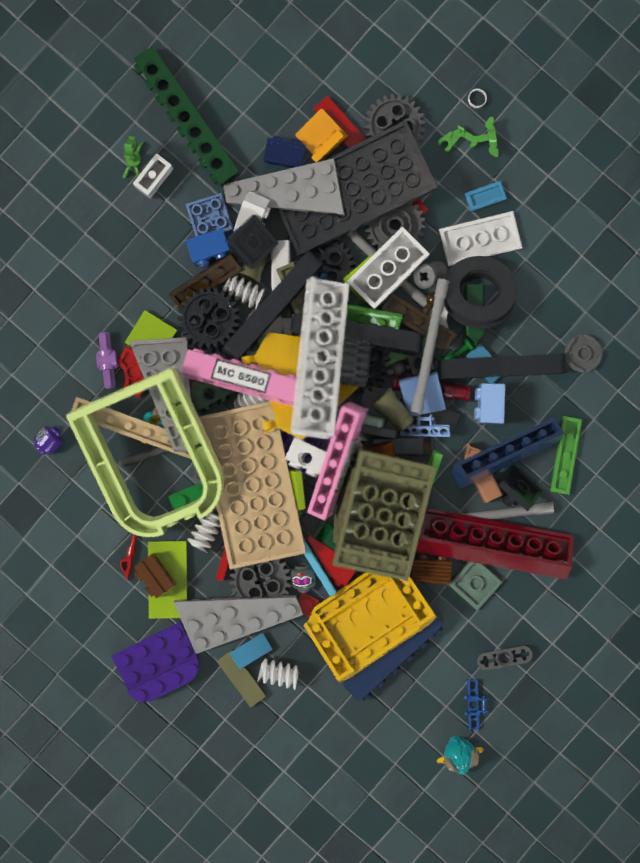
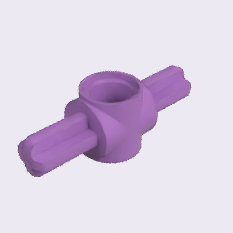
[96,332,118,389]

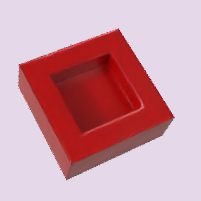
[298,593,319,617]

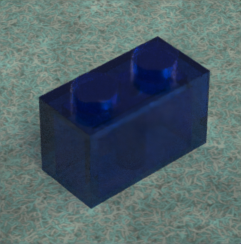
[263,136,306,168]

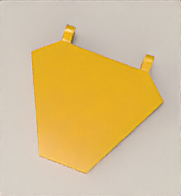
[242,332,359,441]

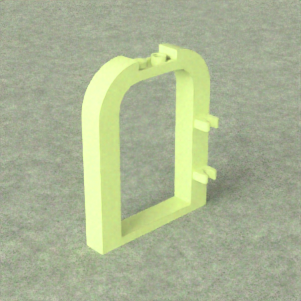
[66,366,224,537]

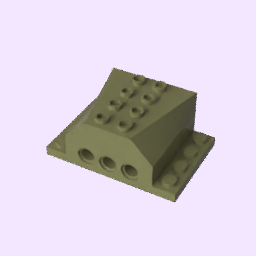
[332,450,436,581]

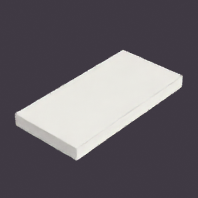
[439,211,522,267]

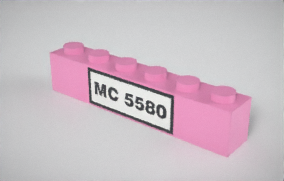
[181,349,296,407]
[307,402,368,520]

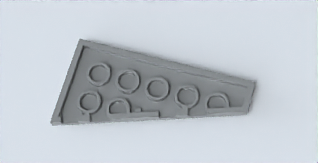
[223,158,345,215]
[129,337,191,452]
[174,595,303,654]

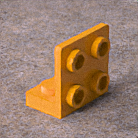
[296,109,348,162]

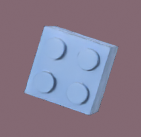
[474,383,505,425]

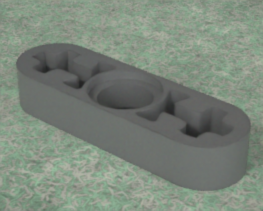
[476,645,532,670]

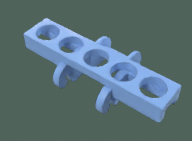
[400,414,451,437]

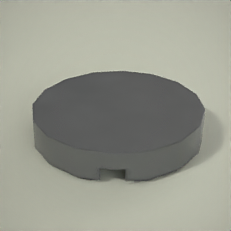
[564,335,602,373]

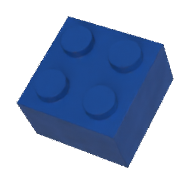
[185,228,230,268]

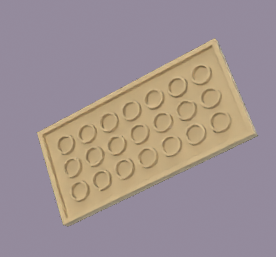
[199,401,306,569]

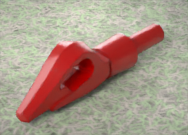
[120,535,137,581]

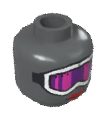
[291,563,316,593]

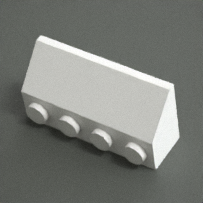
[347,227,430,309]

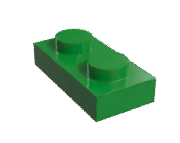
[168,483,204,510]

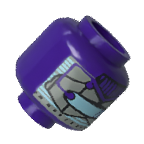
[34,426,63,455]

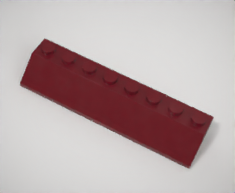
[415,508,574,579]

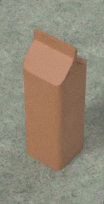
[463,443,503,503]

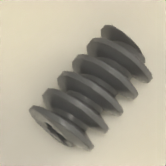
[413,261,449,289]

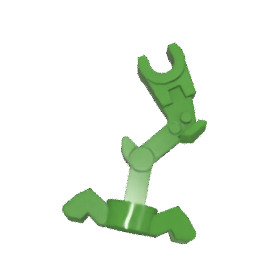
[438,116,499,157]
[123,136,145,178]

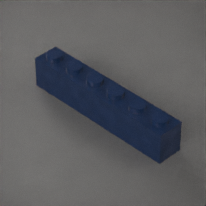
[451,418,564,488]
[343,613,444,702]

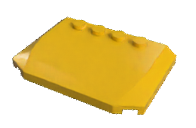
[304,572,436,682]

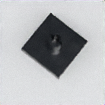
[225,214,279,270]
[499,465,543,512]

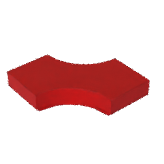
[117,345,146,398]

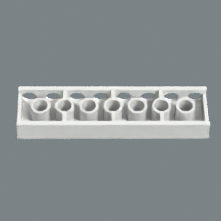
[290,277,349,439]

